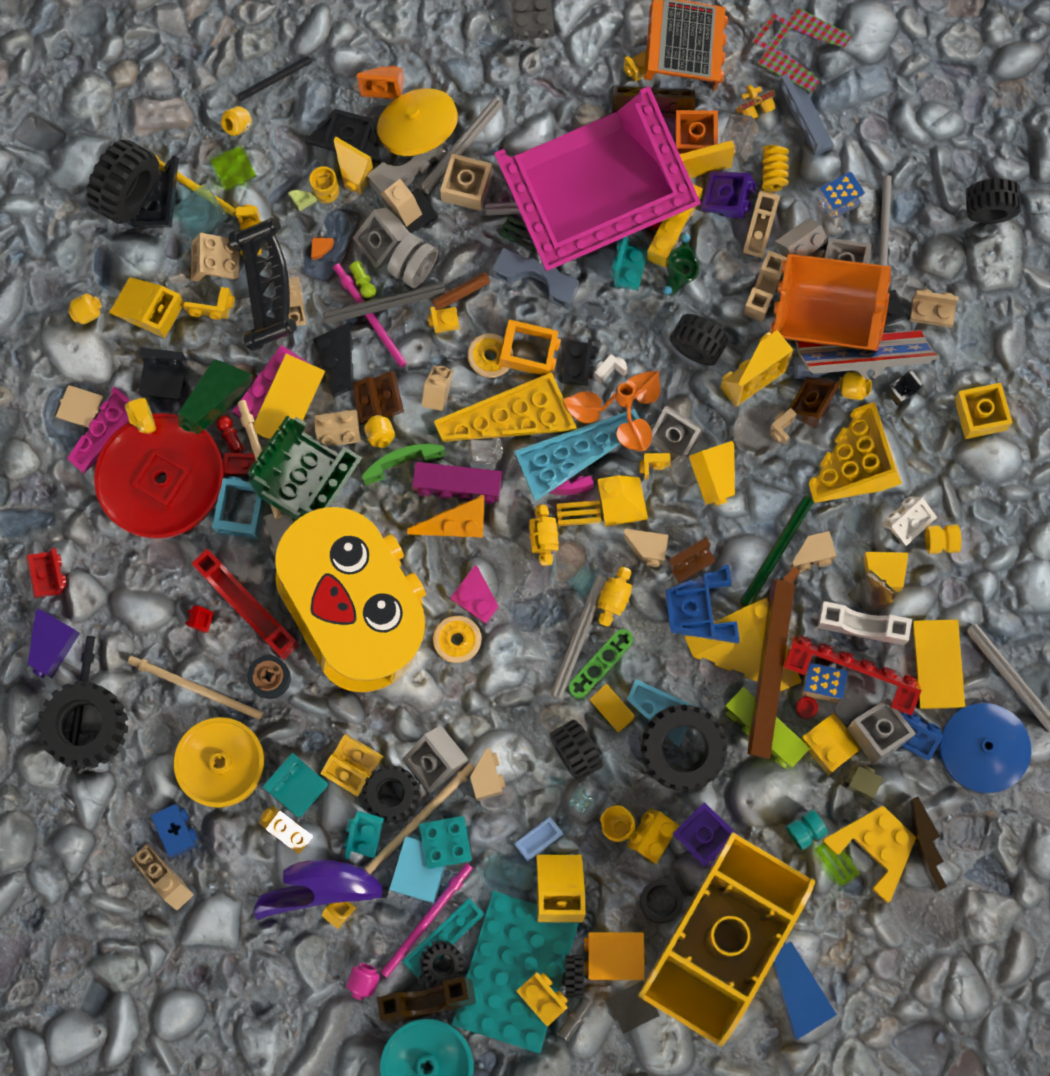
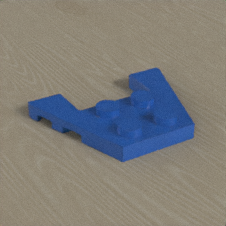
[666,565,740,643]

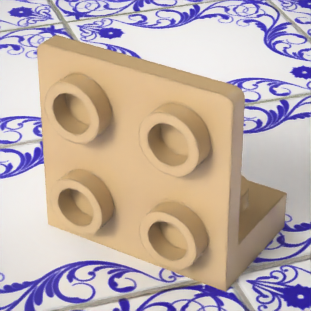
[191,233,239,282]

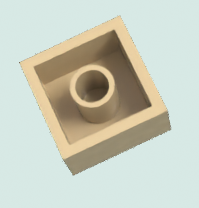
[440,154,493,211]

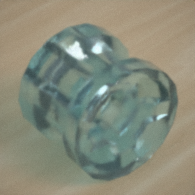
[568,787,595,816]

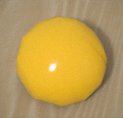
[600,805,635,842]

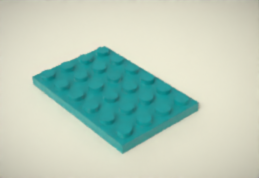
[452,891,579,1053]

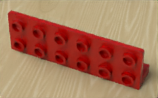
[784,635,922,715]

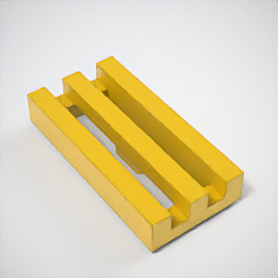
[556,500,601,526]

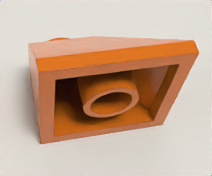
[357,66,404,100]

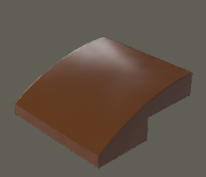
[352,371,404,424]

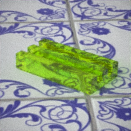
[814,843,861,887]

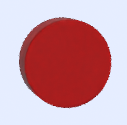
[795,696,818,720]

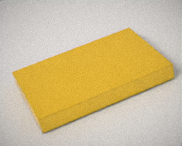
[680,141,735,179]

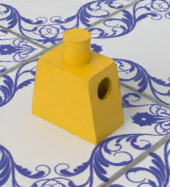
[863,552,908,603]

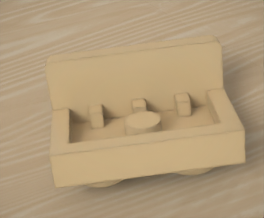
[315,410,361,447]

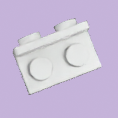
[882,496,937,546]

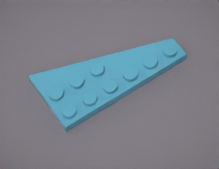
[514,409,640,502]

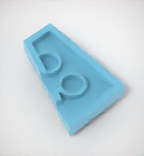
[627,680,697,747]

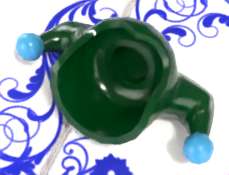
[663,234,700,296]

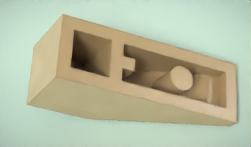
[743,190,780,258]

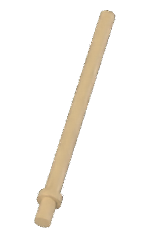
[127,656,263,720]
[364,762,475,875]

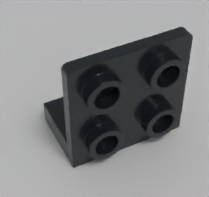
[138,347,188,400]

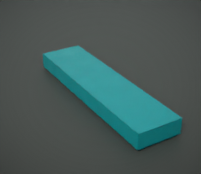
[402,898,485,978]

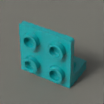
[611,236,648,291]
[263,752,329,818]
[419,816,472,869]

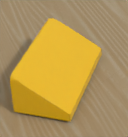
[589,683,635,733]

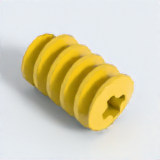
[762,145,789,192]

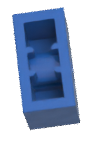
[151,804,198,858]

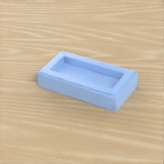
[514,816,564,862]

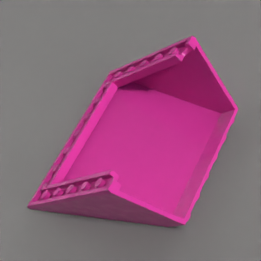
[494,86,701,272]

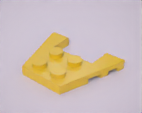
[821,806,916,903]

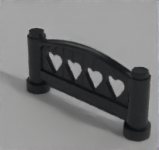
[228,218,297,351]

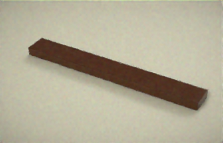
[747,579,795,759]

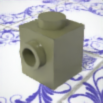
[845,765,883,801]

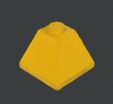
[334,137,373,194]
[597,475,648,527]

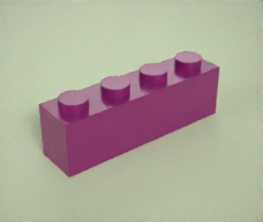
[412,462,502,504]

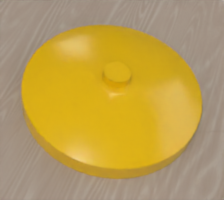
[377,88,458,156]
[174,717,265,808]

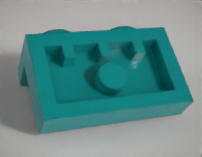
[343,811,384,859]

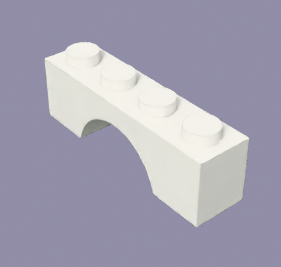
[817,601,912,646]

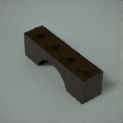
[377,976,476,1025]

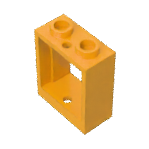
[498,319,561,376]

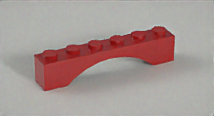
[191,548,300,661]

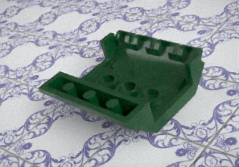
[247,416,362,520]

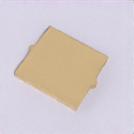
[56,385,103,428]

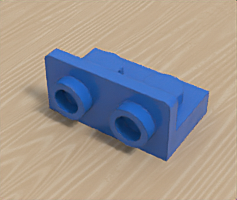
[901,712,943,761]

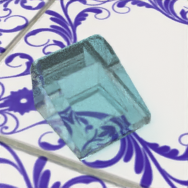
[572,566,596,596]

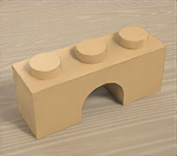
[743,251,787,322]

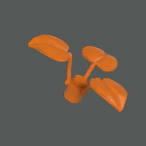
[564,371,661,451]

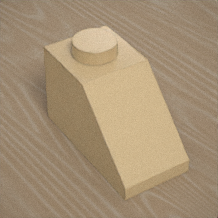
[380,179,422,227]
[624,529,668,567]

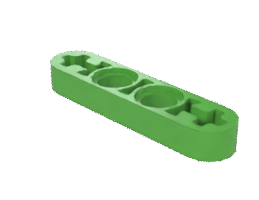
[569,629,633,699]

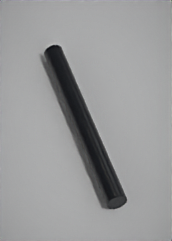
[237,56,312,101]

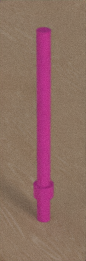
[333,263,407,368]
[381,863,473,978]

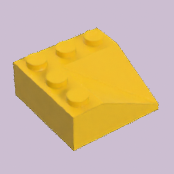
[720,330,793,407]

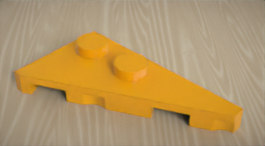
[407,495,484,538]

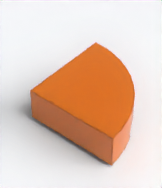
[311,238,334,260]

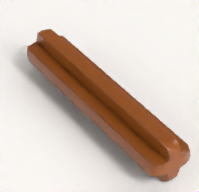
[432,273,490,310]

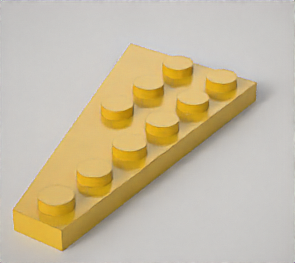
[434,372,577,442]

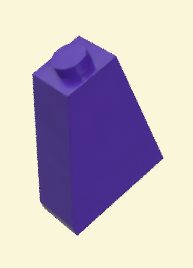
[28,609,80,678]

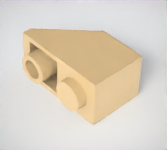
[289,276,306,326]
[421,366,454,411]
[790,531,836,572]
[470,748,506,801]

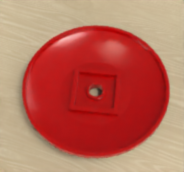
[94,413,224,539]

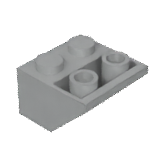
[775,218,828,258]

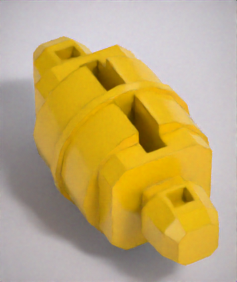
[529,504,559,566]
[597,566,632,627]

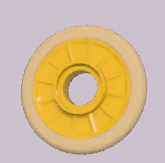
[467,333,514,378]
[433,616,481,663]

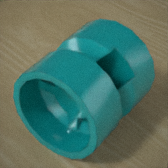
[786,809,829,851]

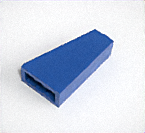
[772,941,837,1040]

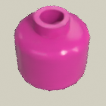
[347,963,379,1000]

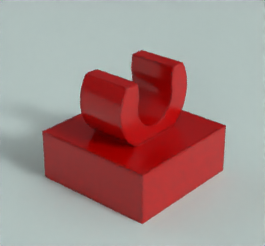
[185,605,213,633]

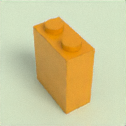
[584,932,644,980]

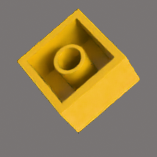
[954,383,1013,439]

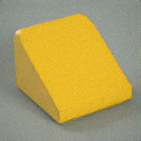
[322,902,356,929]

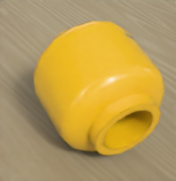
[221,106,251,136]
[68,293,102,324]
[838,371,872,400]
[364,415,395,448]

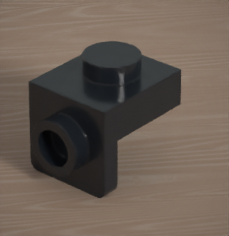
[884,370,923,406]

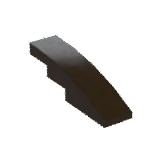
[910,796,947,892]

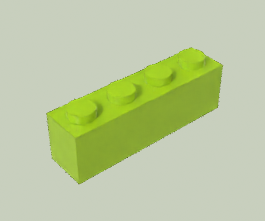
[724,687,810,770]

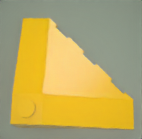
[808,402,903,503]
[684,598,801,691]

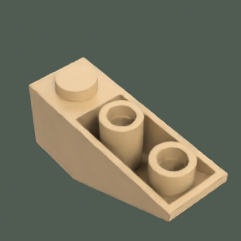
[131,843,194,911]

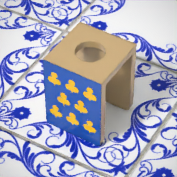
[801,663,848,704]

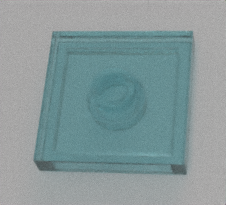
[174,184,228,239]

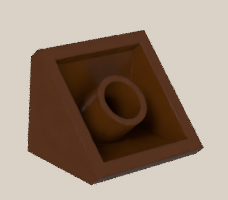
[787,377,840,429]

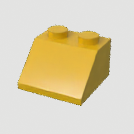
[801,713,861,776]

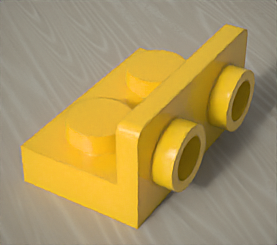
[517,972,568,1026]

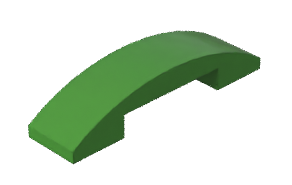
[362,444,446,486]

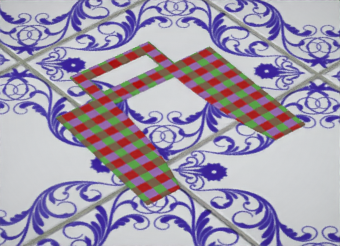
[751,8,852,93]

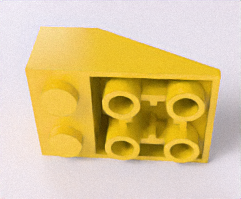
[109,277,184,339]
[536,855,586,922]

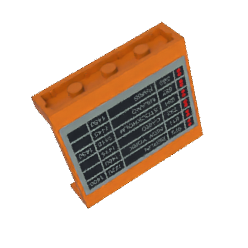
[644,0,728,90]

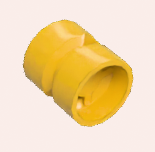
[309,166,340,203]
[925,524,962,554]

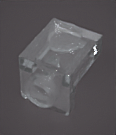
[468,438,503,464]

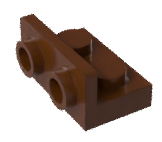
[668,537,716,583]

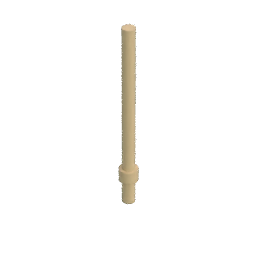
[238,400,283,519]

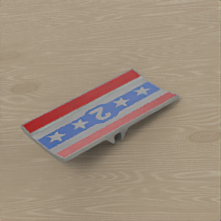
[796,330,939,379]

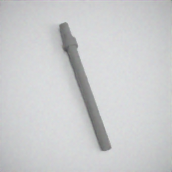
[879,175,892,266]

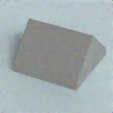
[651,406,703,463]

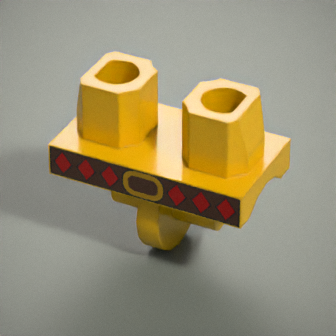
[735,84,776,122]

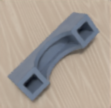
[492,248,579,310]

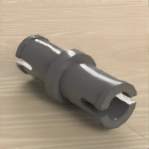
[556,996,595,1042]

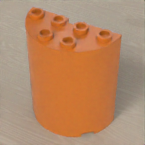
[770,254,891,352]

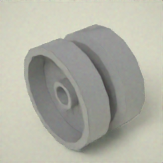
[387,233,438,288]

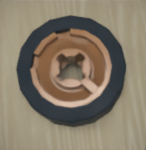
[247,655,291,699]

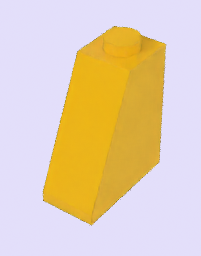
[689,441,735,506]

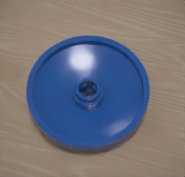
[939,703,1031,794]

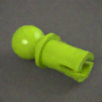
[349,261,376,299]

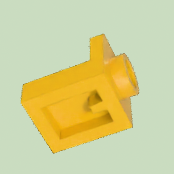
[623,51,646,82]
[427,307,460,333]
[639,453,670,479]

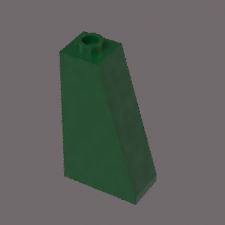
[178,359,253,434]

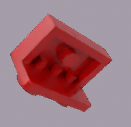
[26,548,66,598]

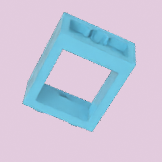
[212,476,266,539]

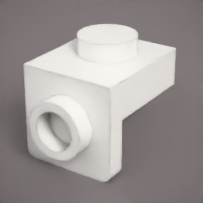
[594,354,628,384]

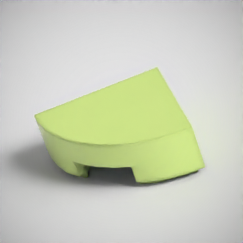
[288,190,317,211]

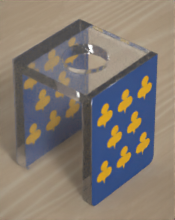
[816,172,865,221]

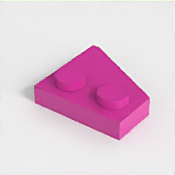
[450,565,499,625]

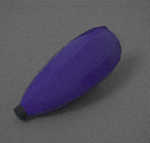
[253,860,389,920]

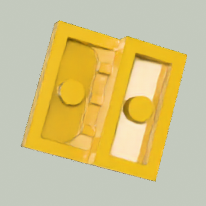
[320,734,384,797]

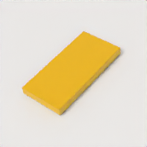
[254,354,325,440]
[913,620,965,709]

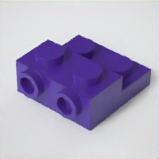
[701,171,756,218]
[673,802,737,869]

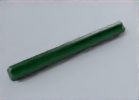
[740,496,814,607]

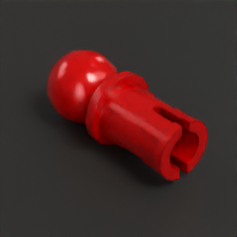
[216,416,244,453]

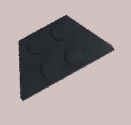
[304,109,381,164]

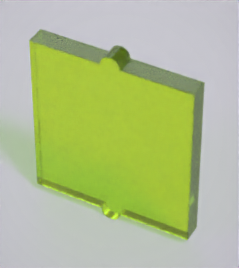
[211,146,257,191]

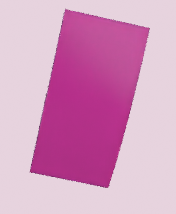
[549,476,594,495]

